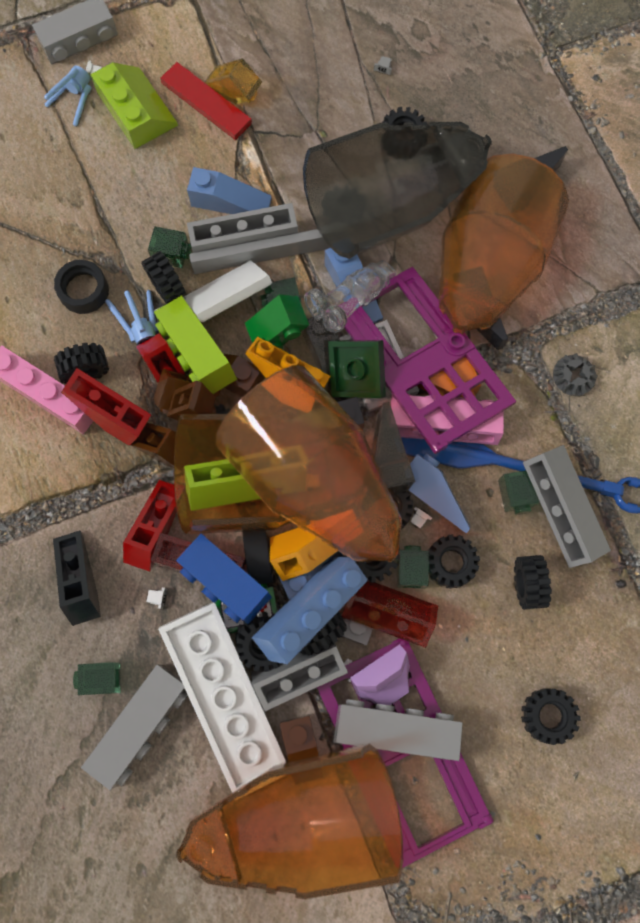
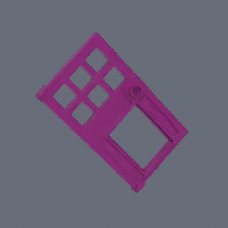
[332,266,516,454]
[317,636,494,870]

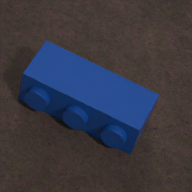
[176,534,272,625]

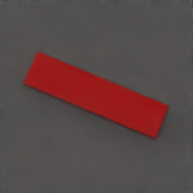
[160,62,252,141]

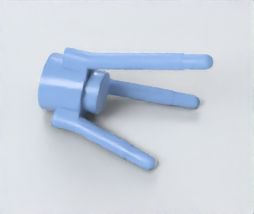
[44,66,92,126]
[105,290,159,345]

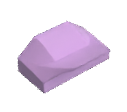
[350,644,410,705]

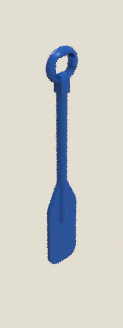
[384,426,640,514]

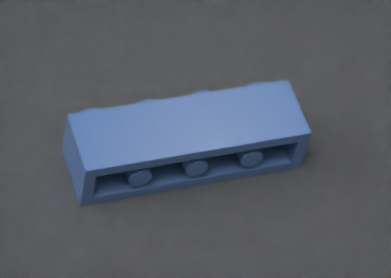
[252,557,368,664]

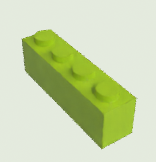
[154,295,237,394]
[184,447,306,511]

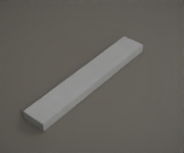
[189,224,348,275]

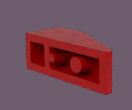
[61,368,151,446]
[123,480,185,572]

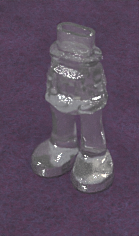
[304,260,396,333]

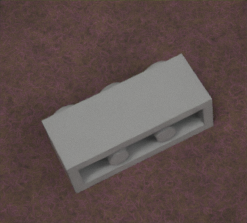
[32,0,118,64]
[251,643,348,711]

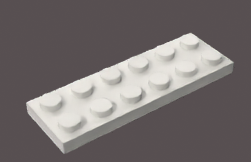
[158,602,289,796]

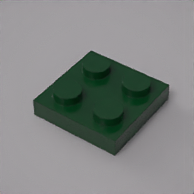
[328,340,386,398]

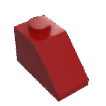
[136,333,185,383]

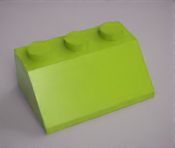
[90,62,178,149]

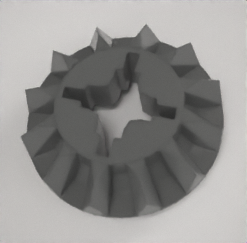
[553,353,598,396]

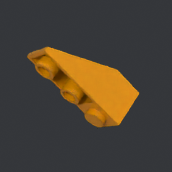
[246,337,331,413]
[270,509,363,581]

